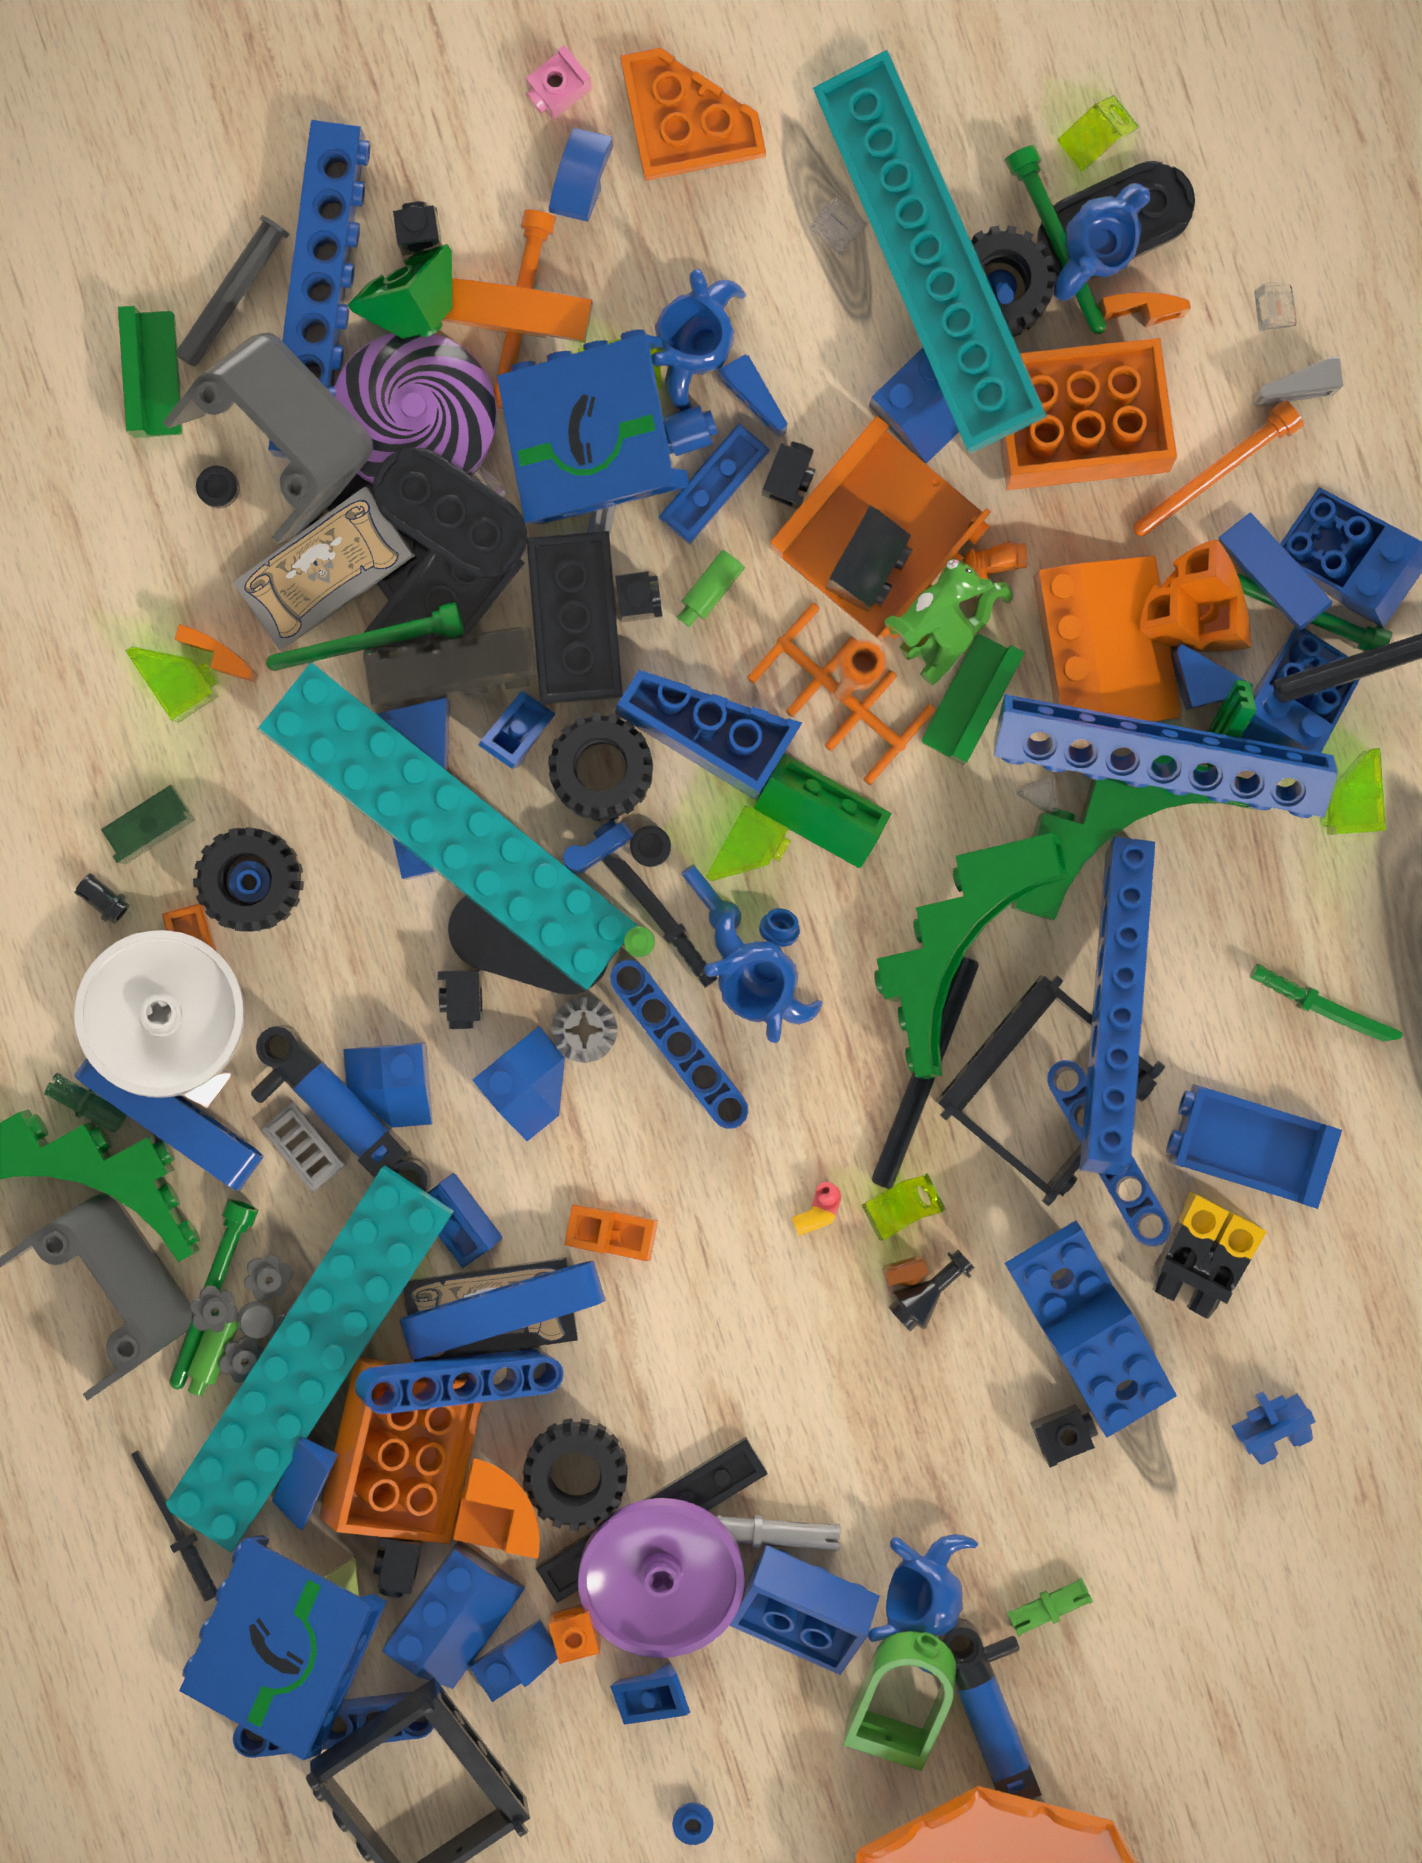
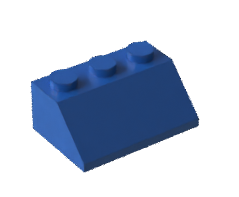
[869,348,959,464]
[382,1541,525,1689]
[729,1545,880,1675]

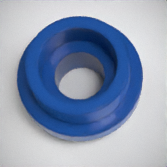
[229,861,271,902]
[759,908,800,947]
[672,1802,714,1845]

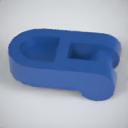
[563,819,634,874]

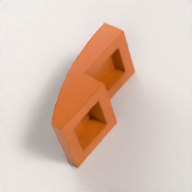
[1098,292,1191,327]
[175,624,258,683]
[564,1204,658,1261]

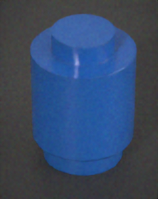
[663,405,718,456]

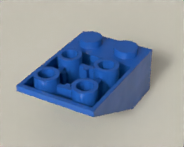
[1280,487,1422,628]
[1241,627,1360,753]

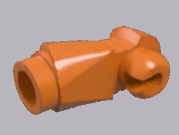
[963,541,1027,579]

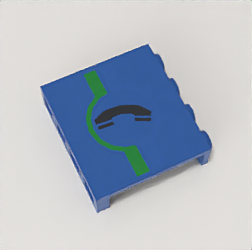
[497,329,689,525]
[179,1535,387,1760]

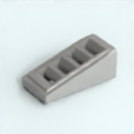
[1252,356,1343,406]
[262,1101,347,1192]

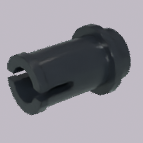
[74,873,130,924]

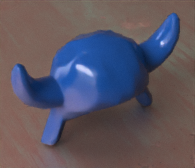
[1054,183,1150,301]
[651,269,746,411]
[704,909,823,1043]
[868,1534,978,1674]

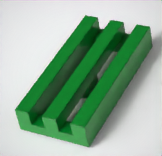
[1206,679,1256,768]

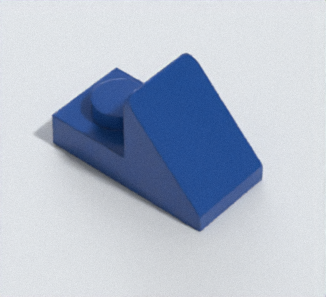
[478,690,555,769]
[470,1619,558,1702]
[610,1662,690,1725]

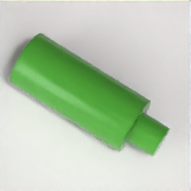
[677,550,745,628]
[624,927,655,957]
[187,1312,238,1396]

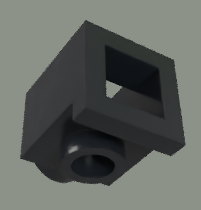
[393,201,442,256]
[762,441,816,510]
[616,571,663,622]
[437,970,483,1029]
[1030,1404,1098,1468]
[373,1537,423,1598]

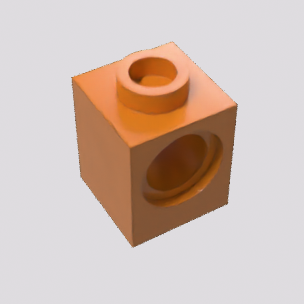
[549,1604,601,1664]

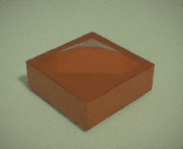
[883,1255,929,1286]

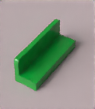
[118,306,183,438]
[921,634,1025,765]
[754,753,892,868]

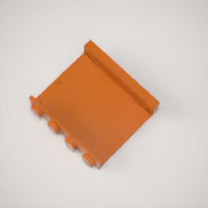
[769,416,991,643]

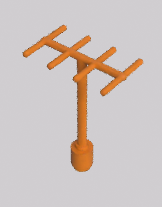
[747,603,936,785]

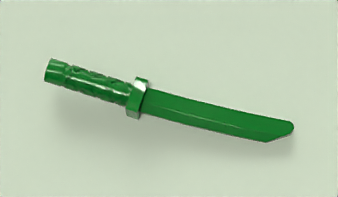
[1250,963,1403,1042]

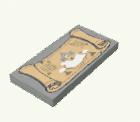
[233,486,415,650]

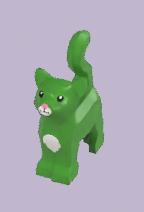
[884,559,1014,686]

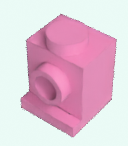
[525,45,592,120]

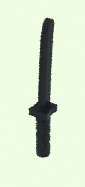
[604,856,718,988]
[131,1450,217,1602]

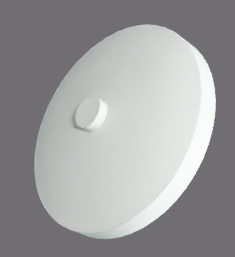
[74,930,245,1098]

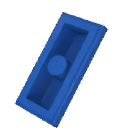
[427,1173,502,1268]
[272,1437,338,1530]

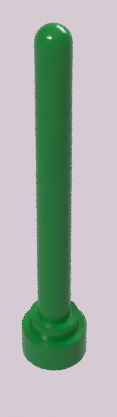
[1005,145,1106,334]
[1237,573,1393,652]
[266,602,464,671]
[169,1199,259,1390]

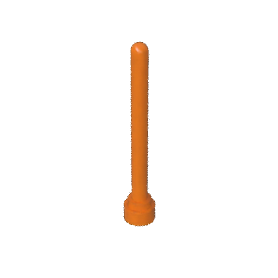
[494,209,556,409]
[1133,400,1304,537]

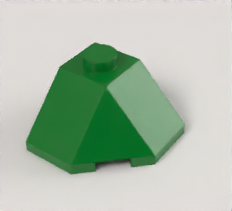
[348,244,453,339]

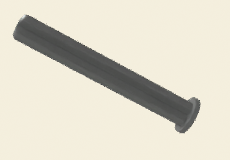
[176,215,290,367]

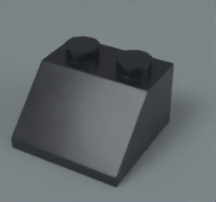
[825,505,913,613]

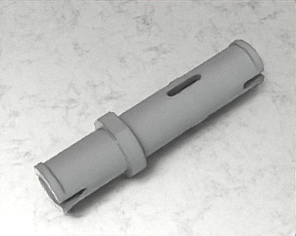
[716,1515,841,1551]

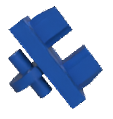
[1232,1391,1316,1465]

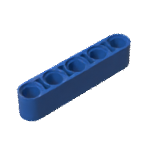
[610,959,748,1129]
[74,1057,264,1191]
[1047,1060,1171,1247]
[399,1260,606,1360]
[355,1348,564,1414]
[233,1691,434,1758]

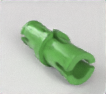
[1007,1578,1093,1637]

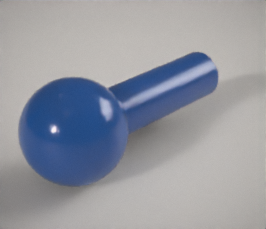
[987,269,1017,304]
[681,864,741,929]

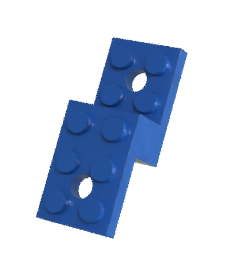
[1004,1220,1177,1438]

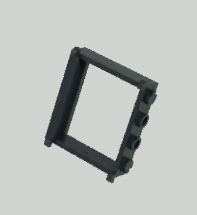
[935,975,1165,1206]
[306,1677,530,1863]

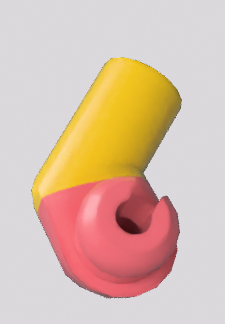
[791,1182,841,1236]

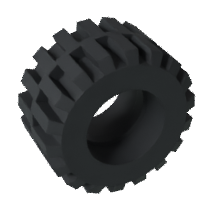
[971,225,1056,337]
[548,713,653,821]
[193,827,304,932]
[522,1418,628,1531]

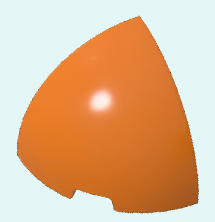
[1139,539,1251,651]
[451,1458,540,1559]

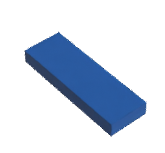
[659,423,770,545]
[1218,512,1332,631]

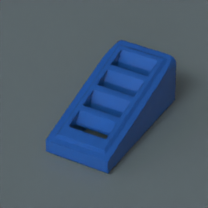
[718,354,788,437]

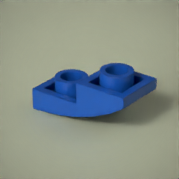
[548,127,613,222]

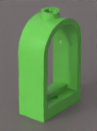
[843,1631,956,1771]

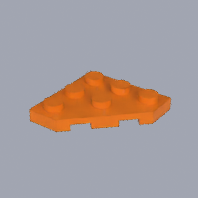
[620,47,766,181]

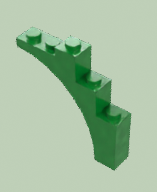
[1011,755,1255,920]
[874,833,1069,1079]
[0,1109,200,1262]

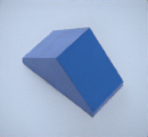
[1171,644,1253,711]

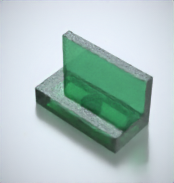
[101,785,195,864]

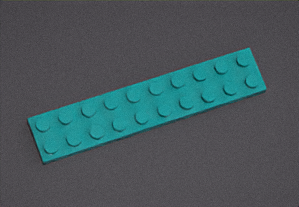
[813,50,1047,454]
[257,662,637,990]
[166,1165,454,1553]

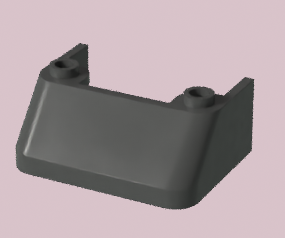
[163,333,373,543]
[0,1193,194,1401]

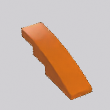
[442,278,593,343]

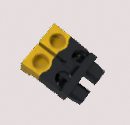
[1153,1190,1267,1319]

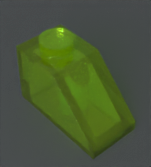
[126,646,219,723]
[1320,748,1386,836]
[705,805,791,882]

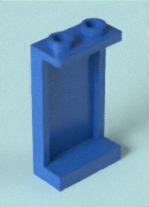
[1166,1084,1342,1209]

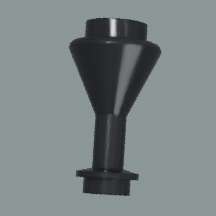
[888,1250,975,1332]

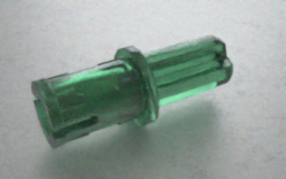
[44,1073,127,1132]

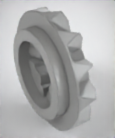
[551,997,617,1063]

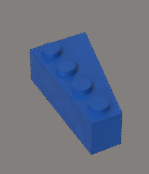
[615,670,802,800]
[376,698,450,880]

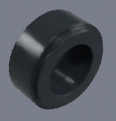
[196,465,239,509]
[630,826,671,867]

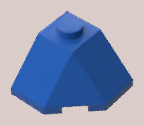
[473,1026,565,1141]
[344,1042,433,1128]

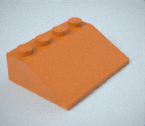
[1000,338,1177,491]
[1033,555,1182,722]
[319,1357,482,1544]

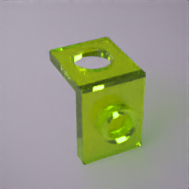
[1057,95,1139,171]
[862,1173,946,1241]

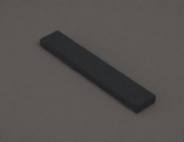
[535,1437,768,1603]

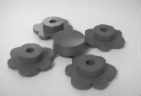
[190,1255,293,1383]

